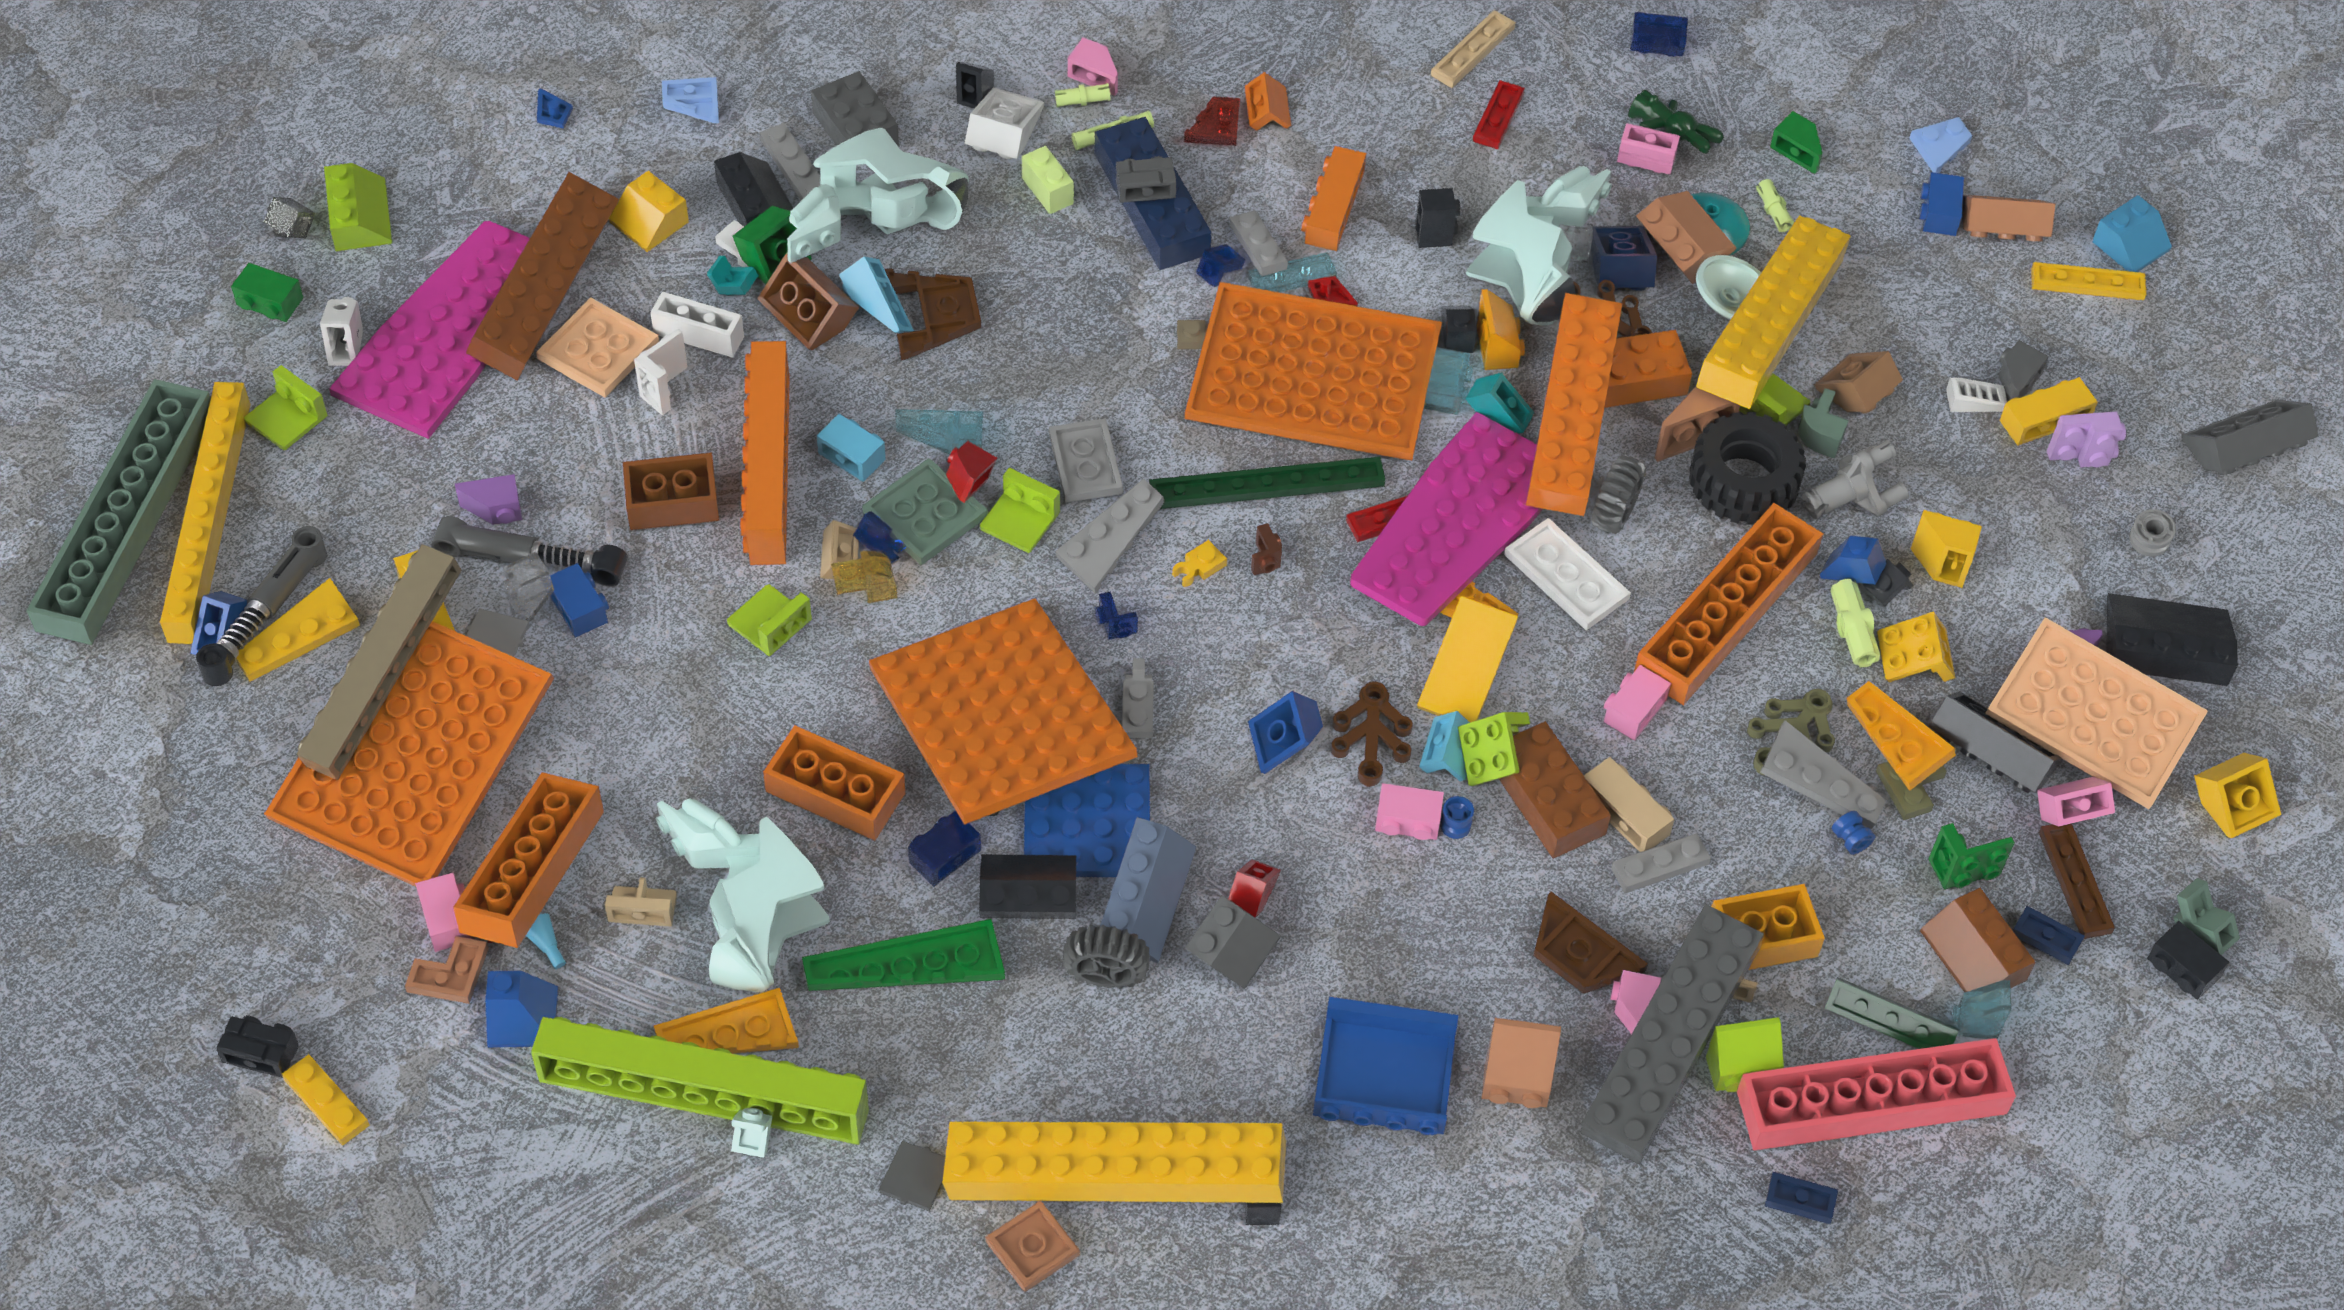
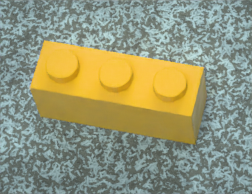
[1999,377,2098,446]

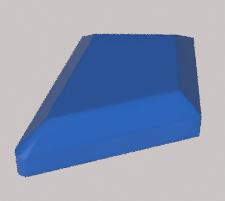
[537,88,573,128]

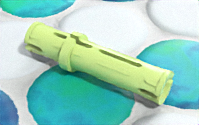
[1071,111,1154,150]

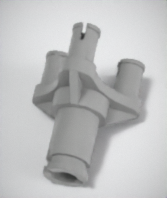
[1802,440,1909,520]

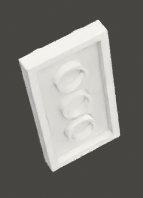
[1504,518,1631,631]

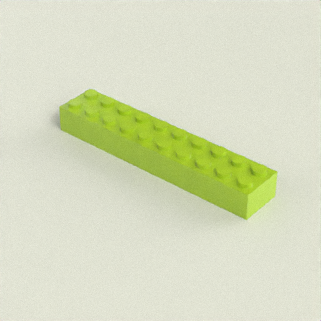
[531,1017,869,1145]

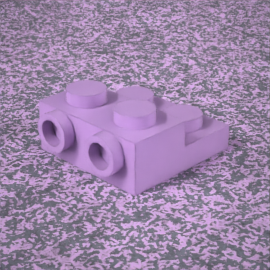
[2047,412,2126,468]

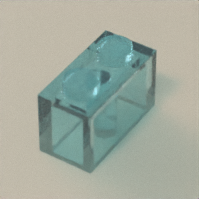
[1424,347,1474,415]

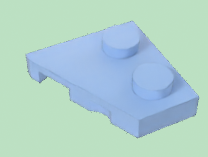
[662,77,719,123]
[1910,117,1972,173]

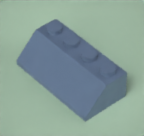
[1100,817,1196,963]

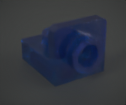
[1196,244,1246,287]

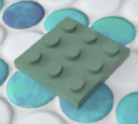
[862,458,988,566]

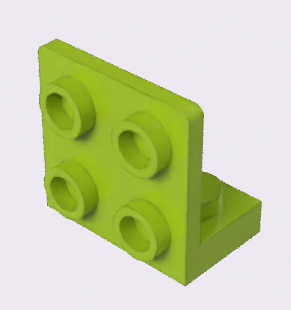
[244,365,328,451]
[1739,373,1811,426]
[980,467,1060,553]
[727,584,812,657]
[1458,712,1530,786]

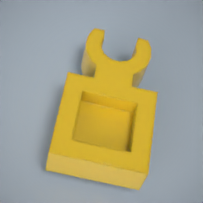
[1172,540,1227,587]

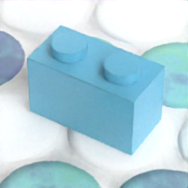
[817,414,886,482]

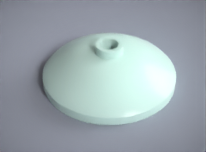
[1696,255,1761,320]

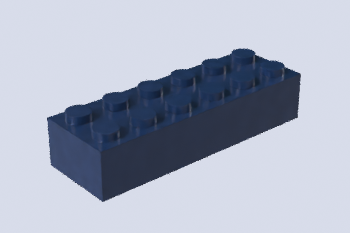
[1094,117,1212,271]

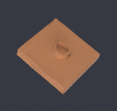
[985,1200,1080,1292]

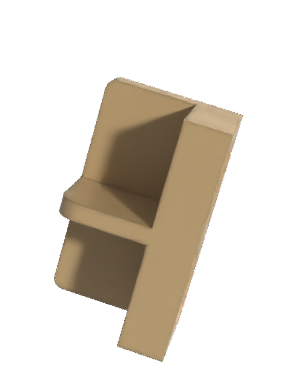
[605,877,677,927]

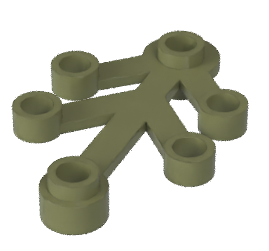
[1747,689,1835,775]

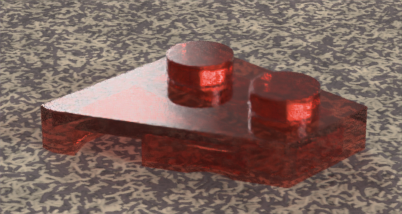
[1184,96,1240,146]

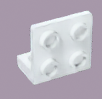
[634,329,687,416]

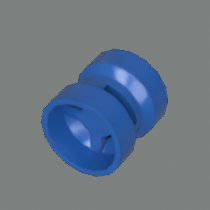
[1440,796,1474,839]
[1831,811,1876,855]

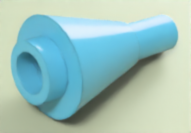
[526,912,566,969]

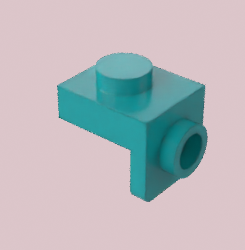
[707,256,759,295]

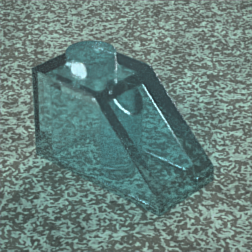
[1952,980,2011,1039]

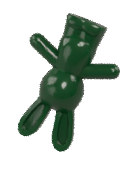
[1628,89,1724,154]

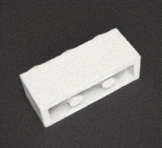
[650,292,744,358]

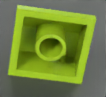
[1706,1017,1784,1092]

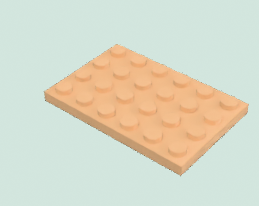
[1985,617,2208,809]

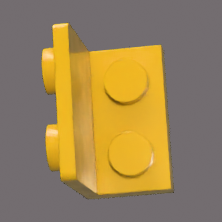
[1877,611,1956,682]

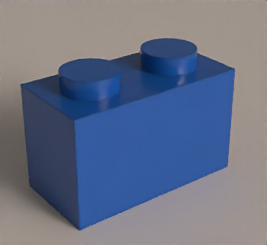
[1919,172,1964,236]
[545,563,609,638]

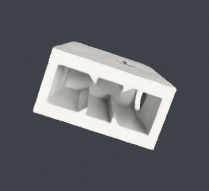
[320,297,363,366]

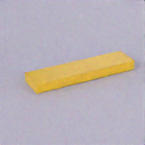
[2031,262,2147,300]

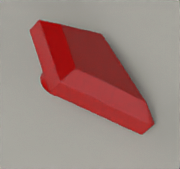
[1308,276,1358,306]

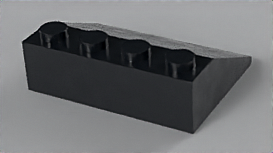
[2106,593,2238,686]

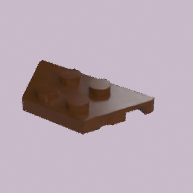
[1533,891,1648,994]

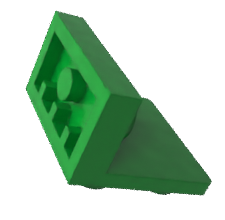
[1928,823,2015,890]

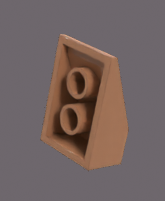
[1654,387,1740,462]
[1481,1018,1561,1108]

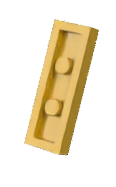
[282,1054,370,1146]

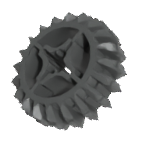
[1592,455,1646,534]
[1063,924,1150,989]

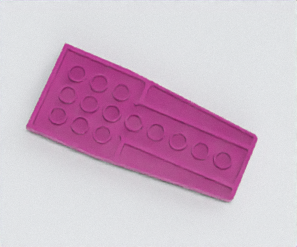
[329,221,530,439]
[1350,412,1543,626]

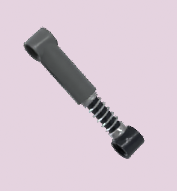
[431,516,628,587]
[196,526,327,686]

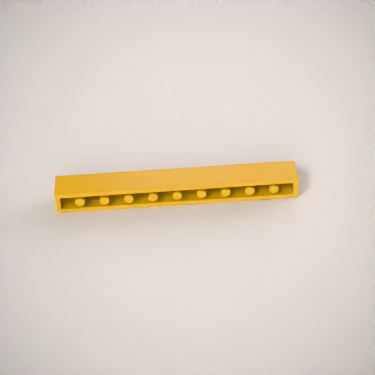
[160,382,251,644]

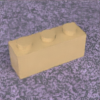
[1584,757,1674,852]

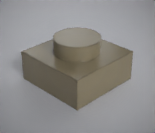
[1177,320,1206,349]

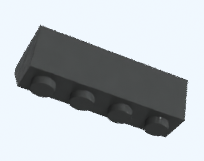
[2181,399,2319,475]

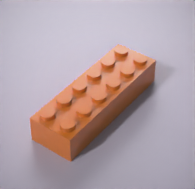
[453,772,604,948]

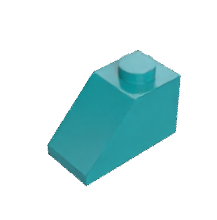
[1465,372,1535,434]

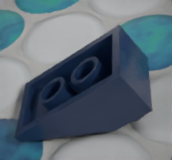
[1588,226,1657,291]

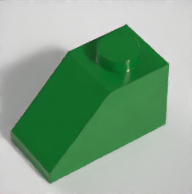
[1770,111,1823,174]

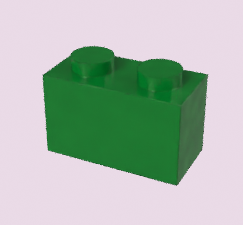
[231,262,304,322]

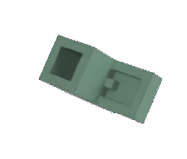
[1798,388,1849,459]
[2173,878,2240,955]

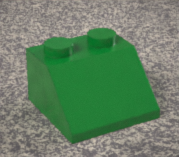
[732,206,812,285]

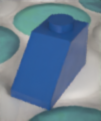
[1820,536,1886,585]
[190,591,247,655]

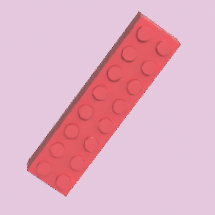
[1737,1038,2016,1151]

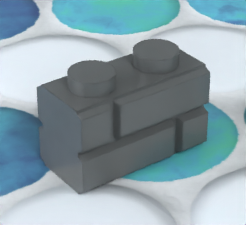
[1116,156,1176,203]

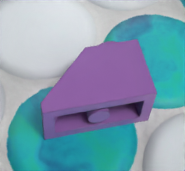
[455,474,522,525]

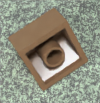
[1814,351,1903,414]

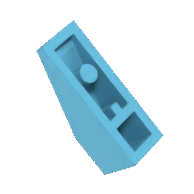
[839,257,914,333]

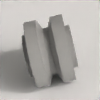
[2129,509,2176,557]

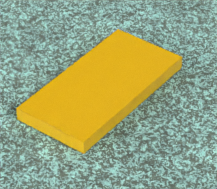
[1417,596,1518,723]

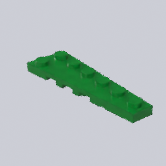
[802,919,1005,991]

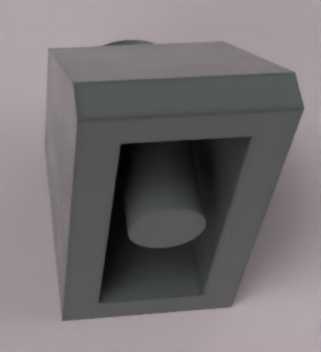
[1998,340,2049,402]

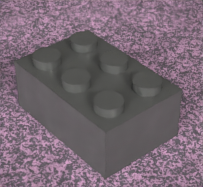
[811,71,899,147]

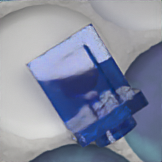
[1095,591,1138,640]

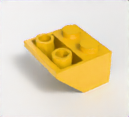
[1910,510,1982,588]

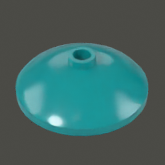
[1691,192,1750,256]

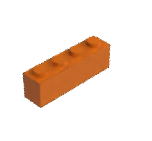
[1301,146,1367,251]

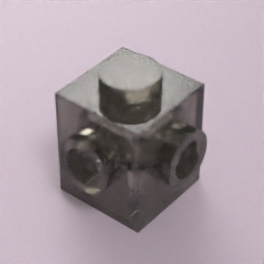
[264,197,316,238]

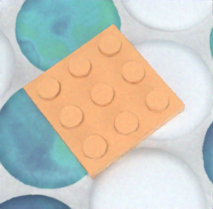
[536,297,659,398]

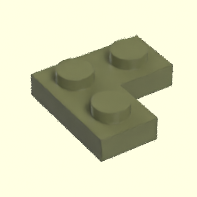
[1876,761,1947,820]

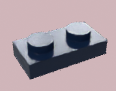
[2013,906,2085,965]
[1764,1172,1839,1224]

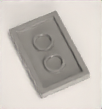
[1049,418,1123,503]

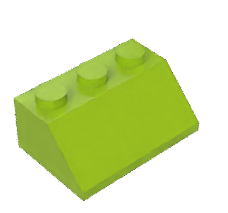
[324,163,393,251]

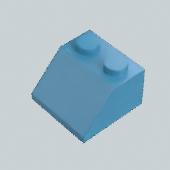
[2092,195,2172,272]

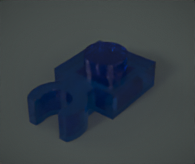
[853,511,906,564]

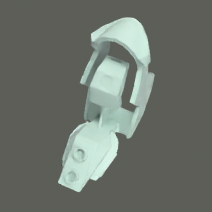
[656,798,830,992]

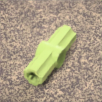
[1831,579,1880,668]

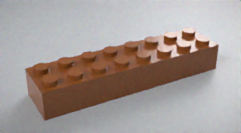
[466,172,619,381]

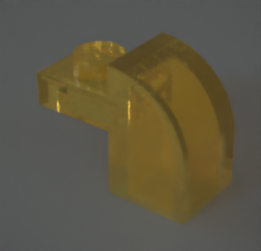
[831,551,898,603]

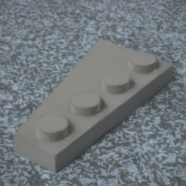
[1055,479,1164,594]

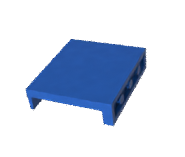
[1313,997,1459,1135]

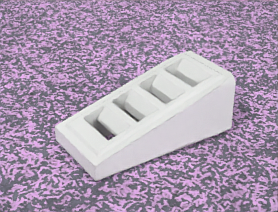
[1946,378,2007,412]

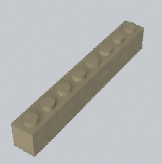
[296,544,462,780]

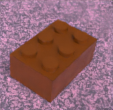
[622,452,719,530]

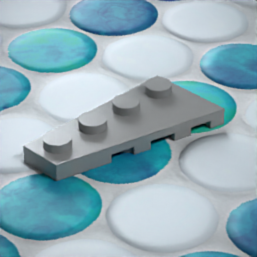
[1760,720,1886,829]

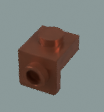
[1251,523,1282,575]

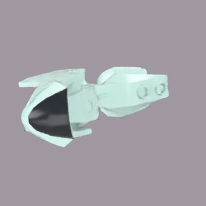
[787,128,969,263]
[1466,166,1612,326]

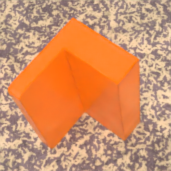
[1244,72,1291,131]

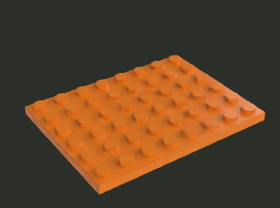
[1185,282,1442,461]
[869,598,1137,825]
[264,621,554,887]

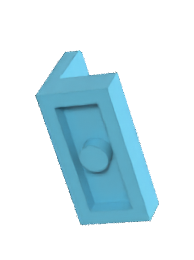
[1419,711,1470,781]

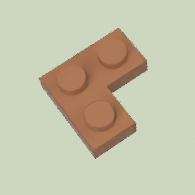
[405,936,489,1004]

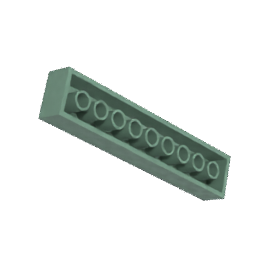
[26,379,211,645]

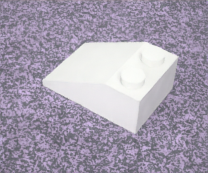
[965,87,1044,159]

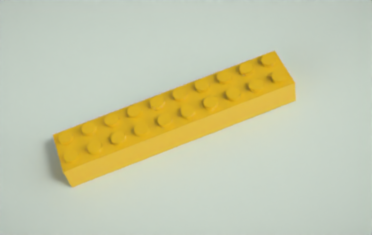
[1696,215,1851,409]
[942,1122,1286,1203]

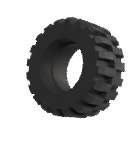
[1689,412,1806,525]

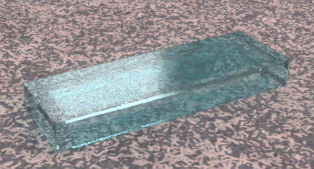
[1248,252,1337,292]

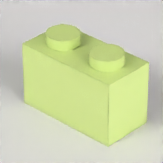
[1022,146,1074,214]

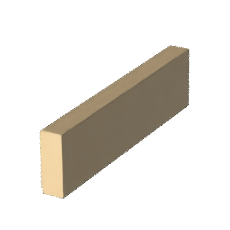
[1431,10,1516,88]

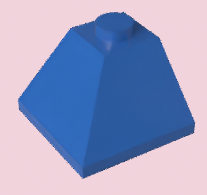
[1248,691,1323,774]
[485,971,558,1048]

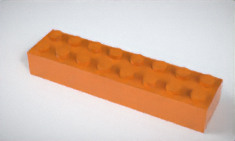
[1526,293,1622,516]
[740,341,790,565]
[1634,503,1824,706]

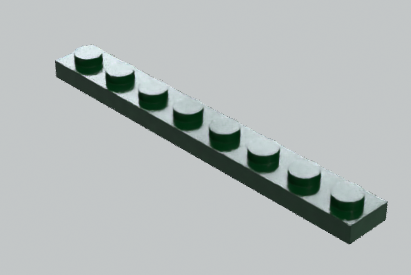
[1149,456,1386,509]

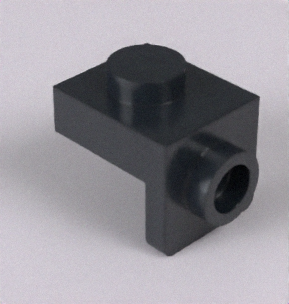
[1862,559,1914,606]

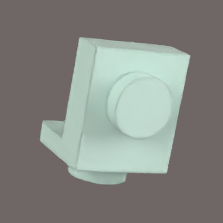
[731,1108,772,1158]

